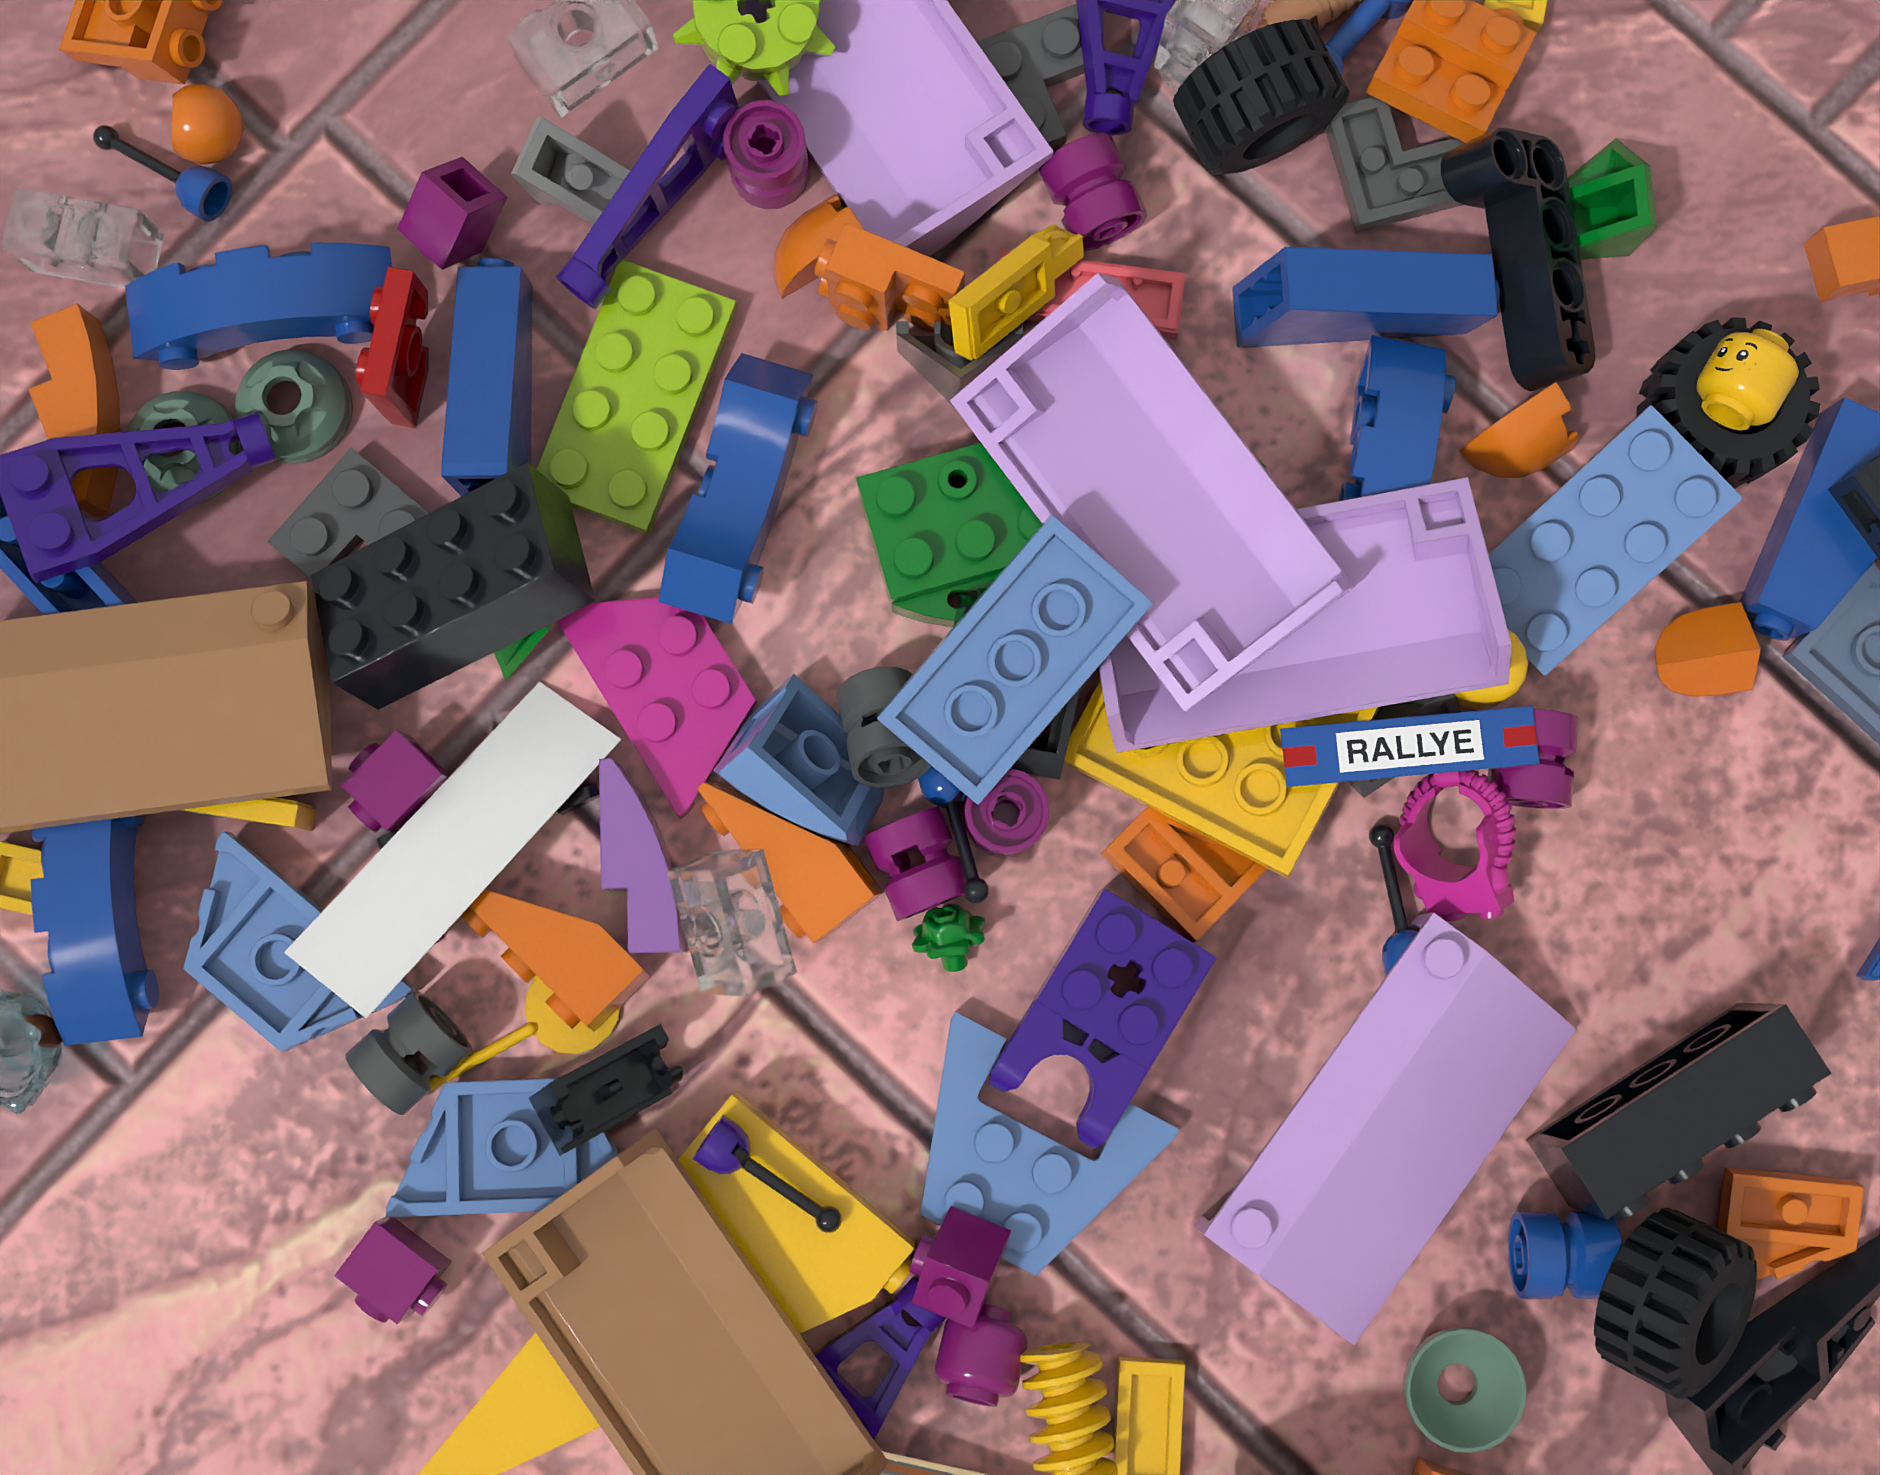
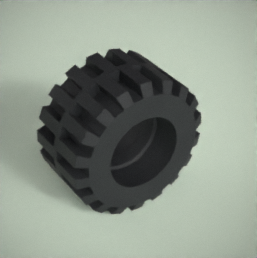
[1173,19,1349,175]
[1636,317,1820,489]
[1594,1208,1757,1399]

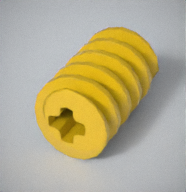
[1020,1342,1118,1475]

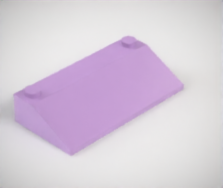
[739,0,1054,257]
[950,273,1355,712]
[1099,477,1512,753]
[1195,913,1577,1345]

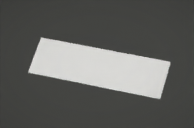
[284,681,621,1018]

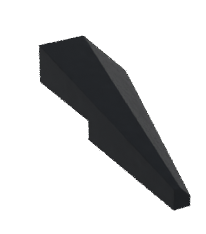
[1665,1234,1880,1475]

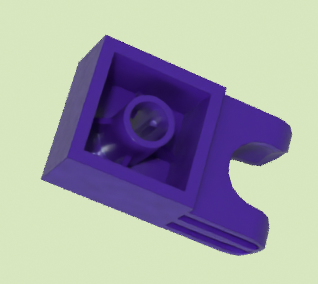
[989,888,1217,1149]

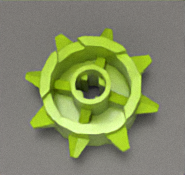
[672,0,836,97]

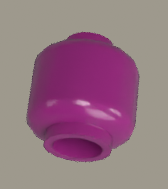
[935,1304,1028,1407]

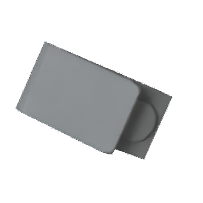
[511,117,631,225]

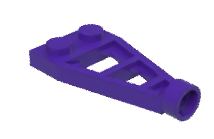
[1077,0,1175,135]
[556,64,739,310]
[0,412,276,583]
[813,1276,946,1440]

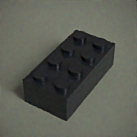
[311,462,595,710]
[1526,1003,1832,1220]

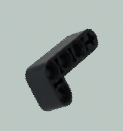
[1440,128,1595,392]

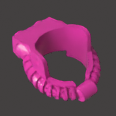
[1393,770,1516,921]

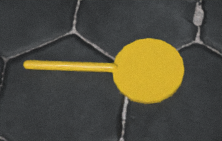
[429,975,620,1092]

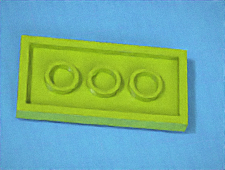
[537,260,738,535]

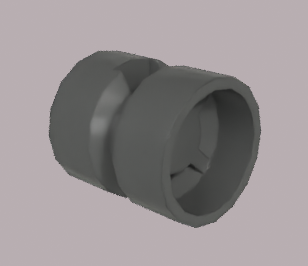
[837,667,931,787]
[345,991,473,1115]

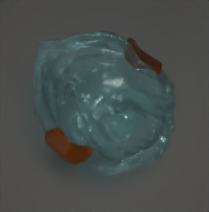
[0,989,62,1114]

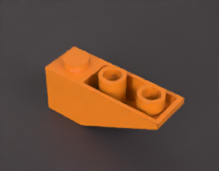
[696,782,884,943]
[461,889,650,1032]

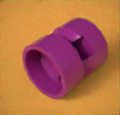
[723,100,810,210]
[1038,132,1147,252]
[1488,709,1579,809]
[963,769,1050,858]
[863,806,967,921]

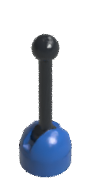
[93,125,232,222]
[918,766,989,904]
[1369,823,1418,976]

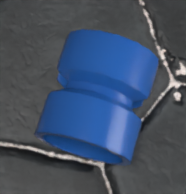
[1508,1212,1622,1299]

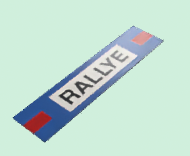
[1280,706,1539,787]

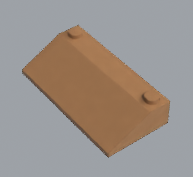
[0,581,332,834]
[482,1128,889,1475]

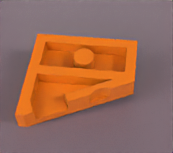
[1101,806,1268,943]
[1717,1167,1864,1280]

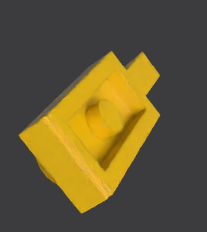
[949,224,1084,361]

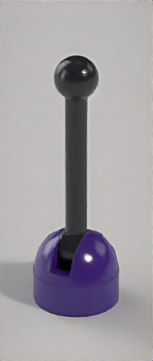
[693,1114,842,1233]

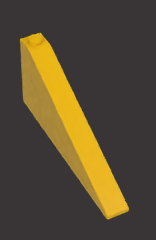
[418,1091,915,1475]

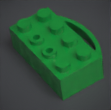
[856,443,1042,627]

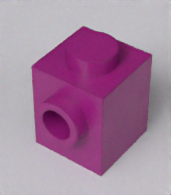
[397,156,508,270]
[341,730,451,833]
[909,1206,1011,1329]
[334,1217,452,1324]

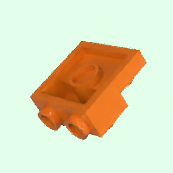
[59,0,223,85]
[1365,0,1537,143]
[814,222,965,332]

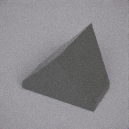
[896,321,1023,406]

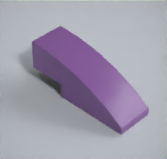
[599,759,687,954]

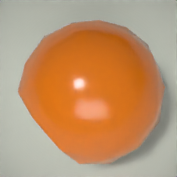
[172,84,244,165]

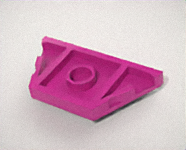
[557,597,757,818]

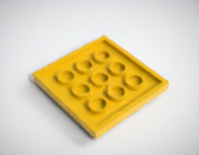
[1064,680,1380,879]

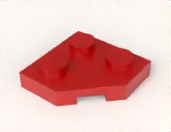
[356,266,429,429]

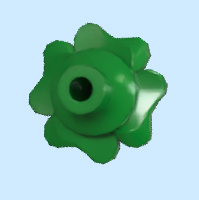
[912,903,986,972]

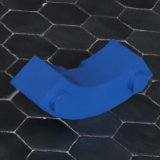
[125,242,392,370]
[1338,335,1456,501]
[658,353,818,624]
[31,815,159,1046]

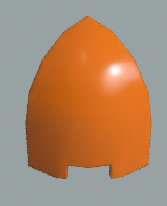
[773,194,864,299]
[1458,382,1579,478]
[1655,602,1761,697]

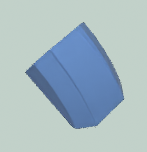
[713,674,885,846]

